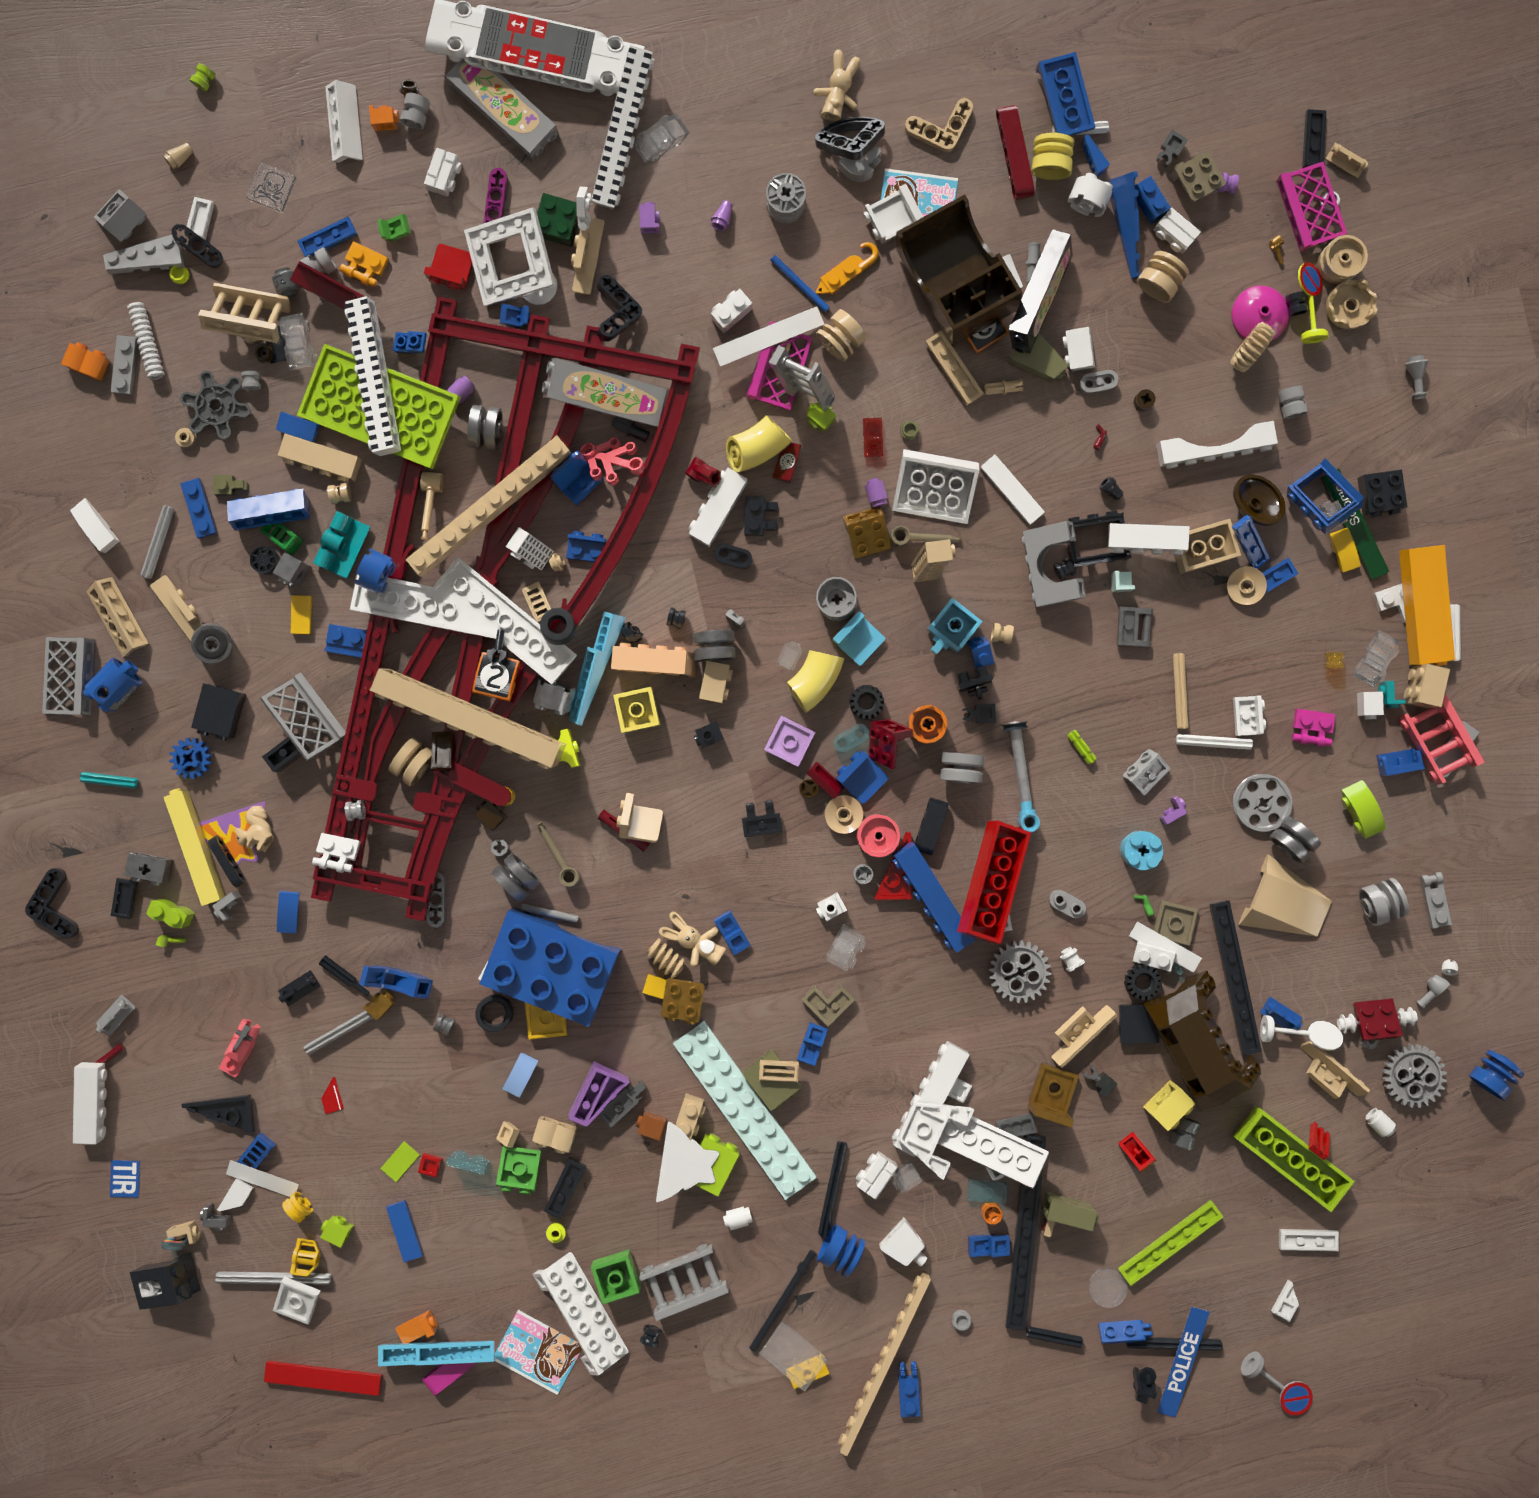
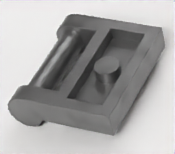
[1117,607,1153,648]

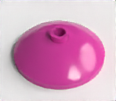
[1231,286,1289,341]

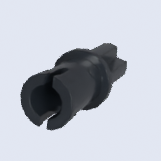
[612,417,650,443]

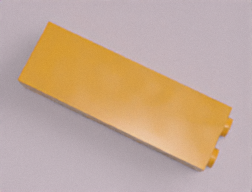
[1399,545,1455,666]

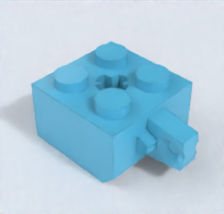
[927,598,983,655]

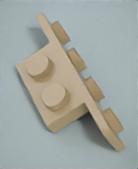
[571,218,605,295]
[150,575,203,641]
[1052,1005,1117,1068]
[1300,1041,1370,1099]

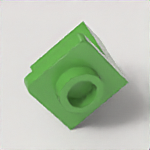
[377,214,411,242]

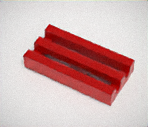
[1309,1122,1330,1160]

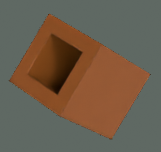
[635,1111,667,1140]

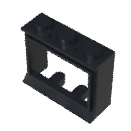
[1067,510,1132,569]

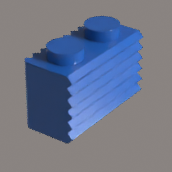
[1135,176,1171,224]

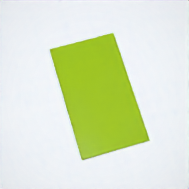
[380,1141,420,1182]

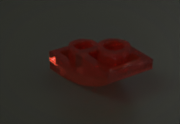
[862,417,883,457]

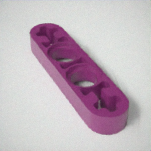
[483,168,508,244]

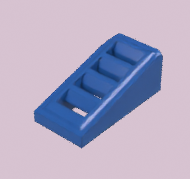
[1081,134,1110,178]
[237,1133,276,1169]

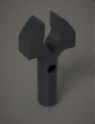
[487,629,508,665]

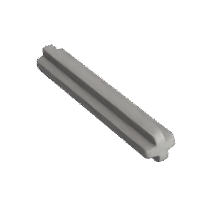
[140,505,174,579]
[304,1011,373,1055]

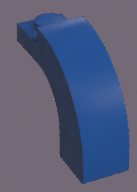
[359,965,433,999]

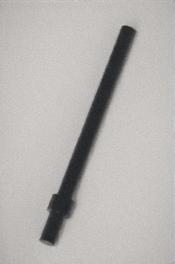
[749,1249,817,1352]

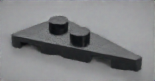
[181,1094,255,1133]

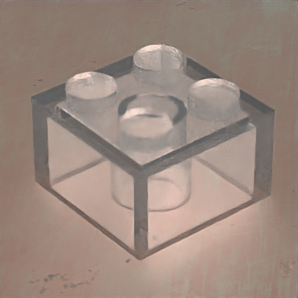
[825,923,866,972]

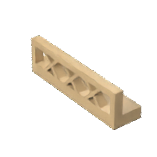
[86,577,148,658]

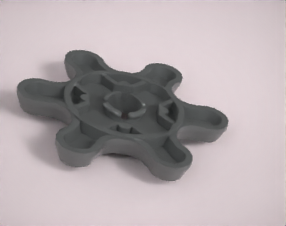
[180,370,251,439]

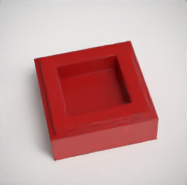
[418,1153,442,1178]

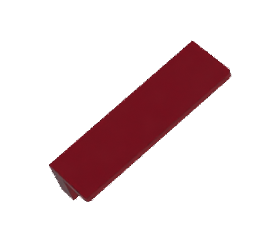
[289,261,365,311]

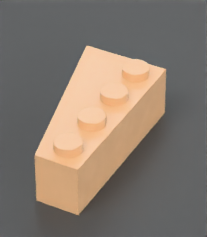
[611,643,697,677]

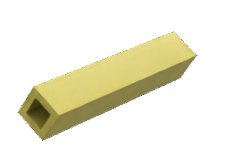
[164,788,225,906]

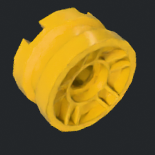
[282,1191,313,1223]

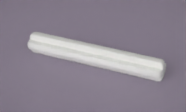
[1176,734,1253,750]

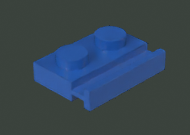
[324,624,367,658]

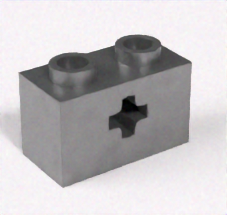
[273,553,311,587]
[124,852,173,886]

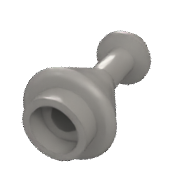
[1404,355,1429,400]

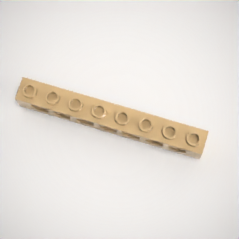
[911,539,956,583]

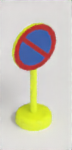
[1298,262,1329,344]

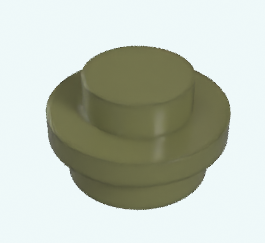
[900,421,919,440]

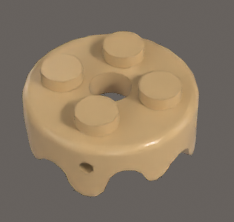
[1326,279,1378,330]

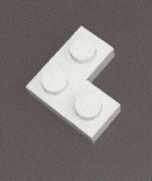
[1373,584,1406,623]

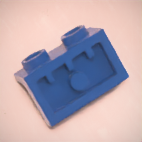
[566,531,607,562]

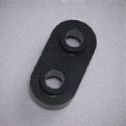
[715,544,752,569]

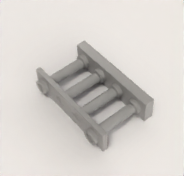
[769,345,835,412]
[639,1244,729,1321]

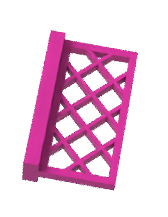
[1276,162,1347,252]
[746,321,813,411]

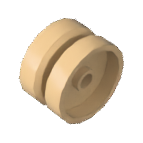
[1317,235,1368,285]
[388,737,432,787]

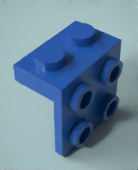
[550,451,604,506]
[836,751,888,803]

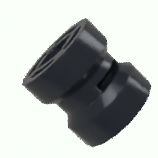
[1285,291,1309,316]

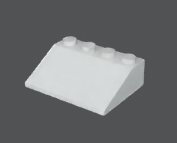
[892,449,979,524]

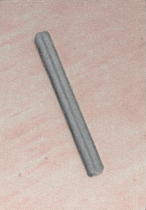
[215,1271,332,1285]

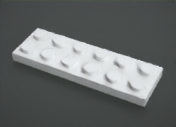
[937,1103,1049,1189]

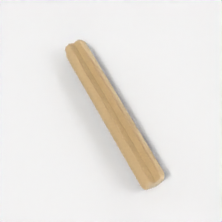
[1173,653,1188,729]

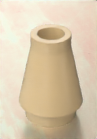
[163,143,194,170]

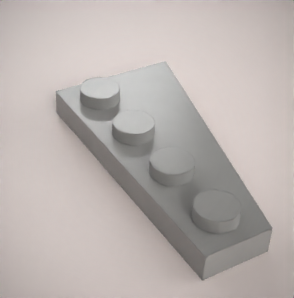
[103,235,185,274]

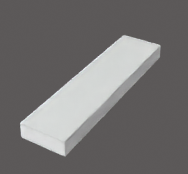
[980,455,1044,525]

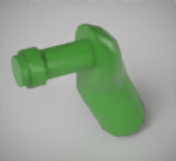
[1134,894,1154,917]

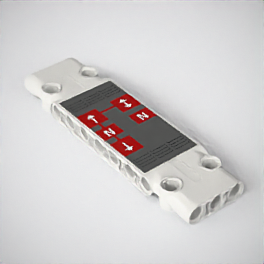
[425,0,645,96]

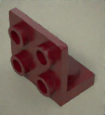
[868,718,913,769]

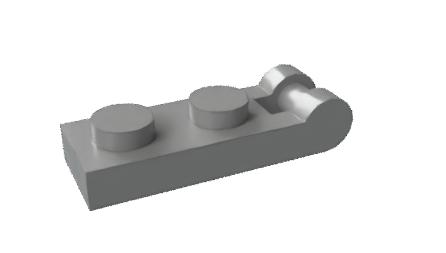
[1420,872,1452,928]

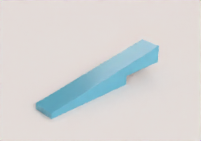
[568,611,626,725]
[378,1341,495,1366]

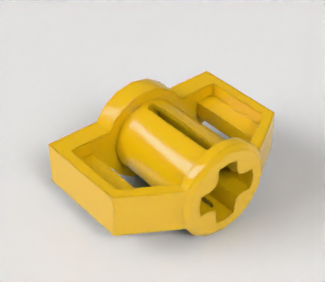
[290,1238,321,1277]

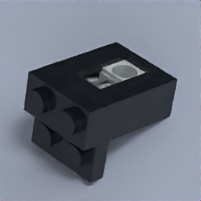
[129,1253,201,1310]

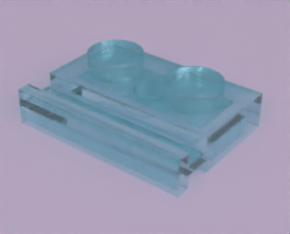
[446,1150,490,1175]

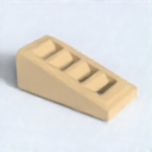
[522,581,552,623]

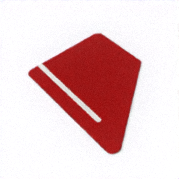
[321,1077,344,1114]

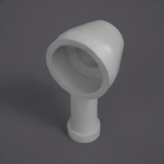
[1417,975,1450,1009]

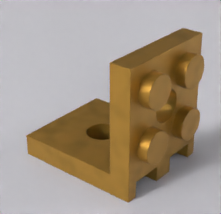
[1027,1063,1079,1128]

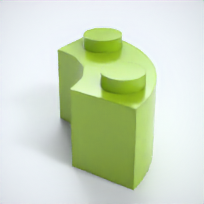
[1341,780,1386,839]

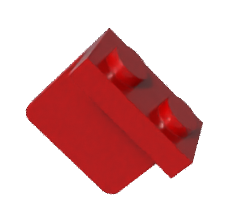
[424,244,473,291]

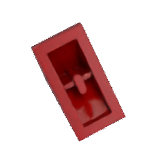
[1118,1132,1157,1172]

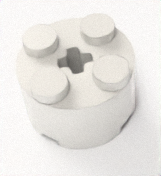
[1068,173,1113,217]

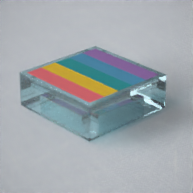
[162,1237,188,1250]

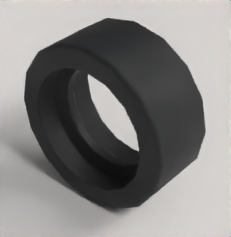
[475,994,513,1032]

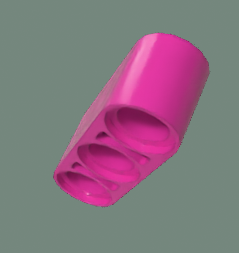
[422,1363,475,1396]

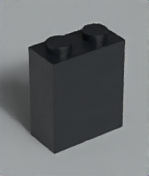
[191,683,246,741]

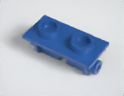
[1260,997,1303,1030]

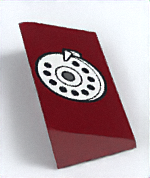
[772,443,802,483]

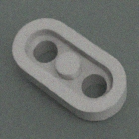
[1079,370,1118,394]
[1049,890,1086,918]

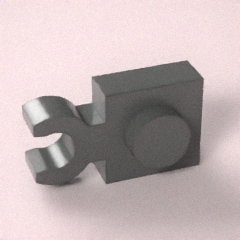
[1156,129,1188,167]

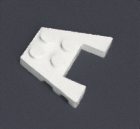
[897,1102,974,1180]

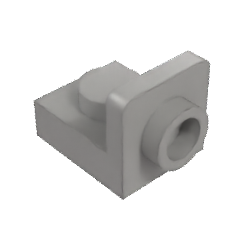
[212,891,241,921]

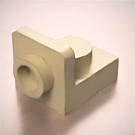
[166,1221,200,1245]

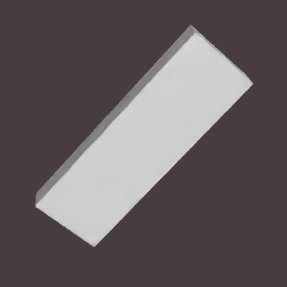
[1279,1229,1339,1251]

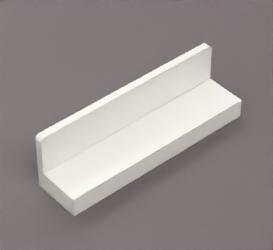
[325,80,362,163]

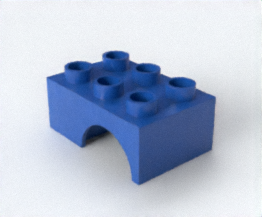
[479,908,621,1027]

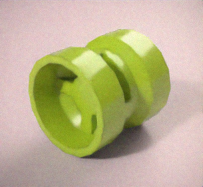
[189,63,216,92]

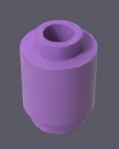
[447,376,475,404]
[865,478,888,507]

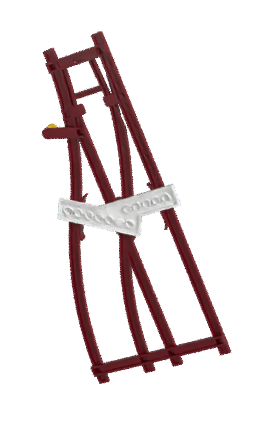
[311,296,700,921]

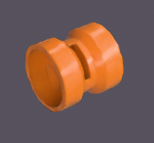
[981,1201,1002,1225]

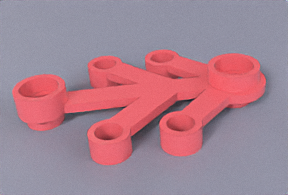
[580,437,645,486]

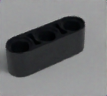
[914,797,949,856]

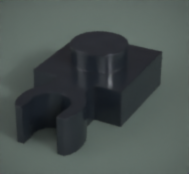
[962,704,996,724]

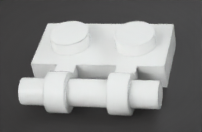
[576,187,591,231]
[312,833,361,873]

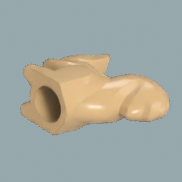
[234,806,274,852]

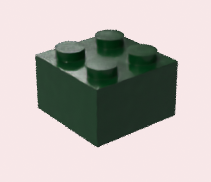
[537,193,578,247]

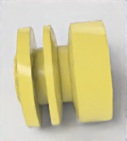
[1031,133,1074,180]

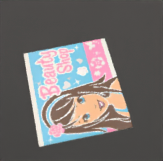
[881,169,958,217]
[495,1310,582,1395]

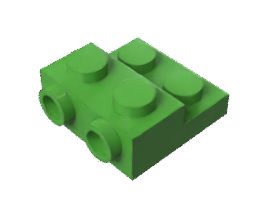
[496,1146,542,1195]

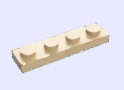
[925,331,984,406]

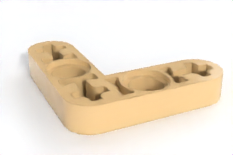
[905,98,973,153]

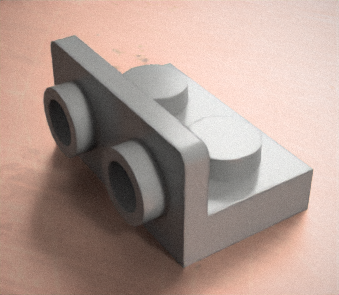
[1123,749,1171,796]

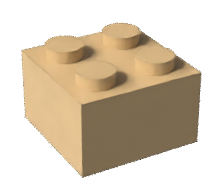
[1404,664,1450,709]

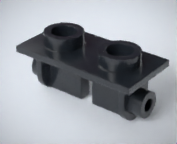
[278,970,321,1007]

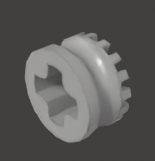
[491,839,509,856]

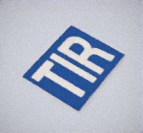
[110,1160,140,1197]

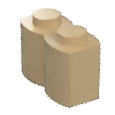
[532,1116,578,1154]

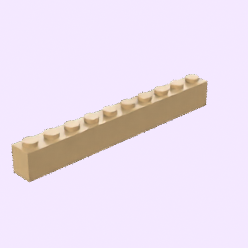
[406,436,571,578]

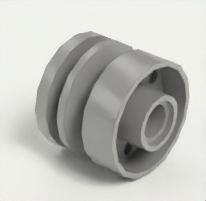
[1359,878,1409,927]

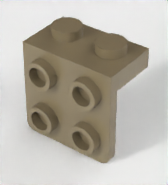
[1169,150,1226,202]

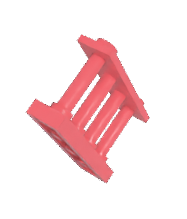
[1399,694,1485,785]

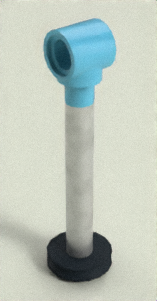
[1002,721,1040,832]

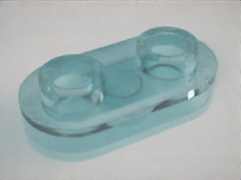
[833,724,869,752]

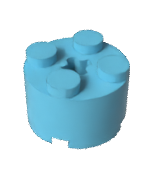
[1120,831,1163,870]

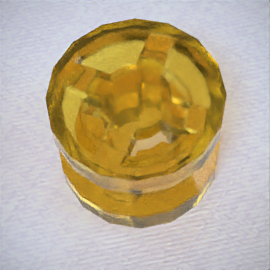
[1324,652,1345,669]

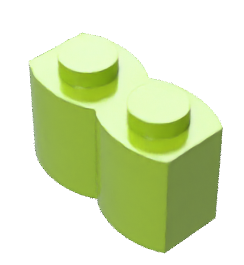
[146,899,195,928]

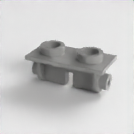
[96,995,136,1036]

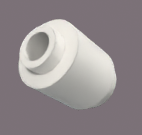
[1365,1108,1396,1137]
[723,1206,753,1230]

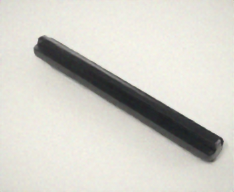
[818,1141,847,1237]
[1126,1337,1223,1351]

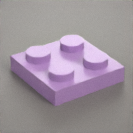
[764,716,815,767]

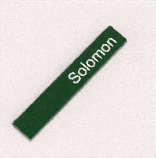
[1320,469,1390,580]

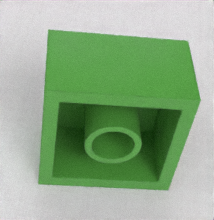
[591,1249,641,1304]

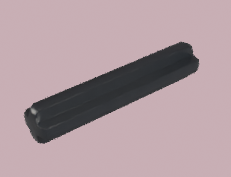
[1026,1326,1083,1348]

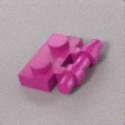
[1292,709,1335,747]

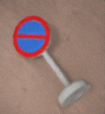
[1241,1351,1313,1415]

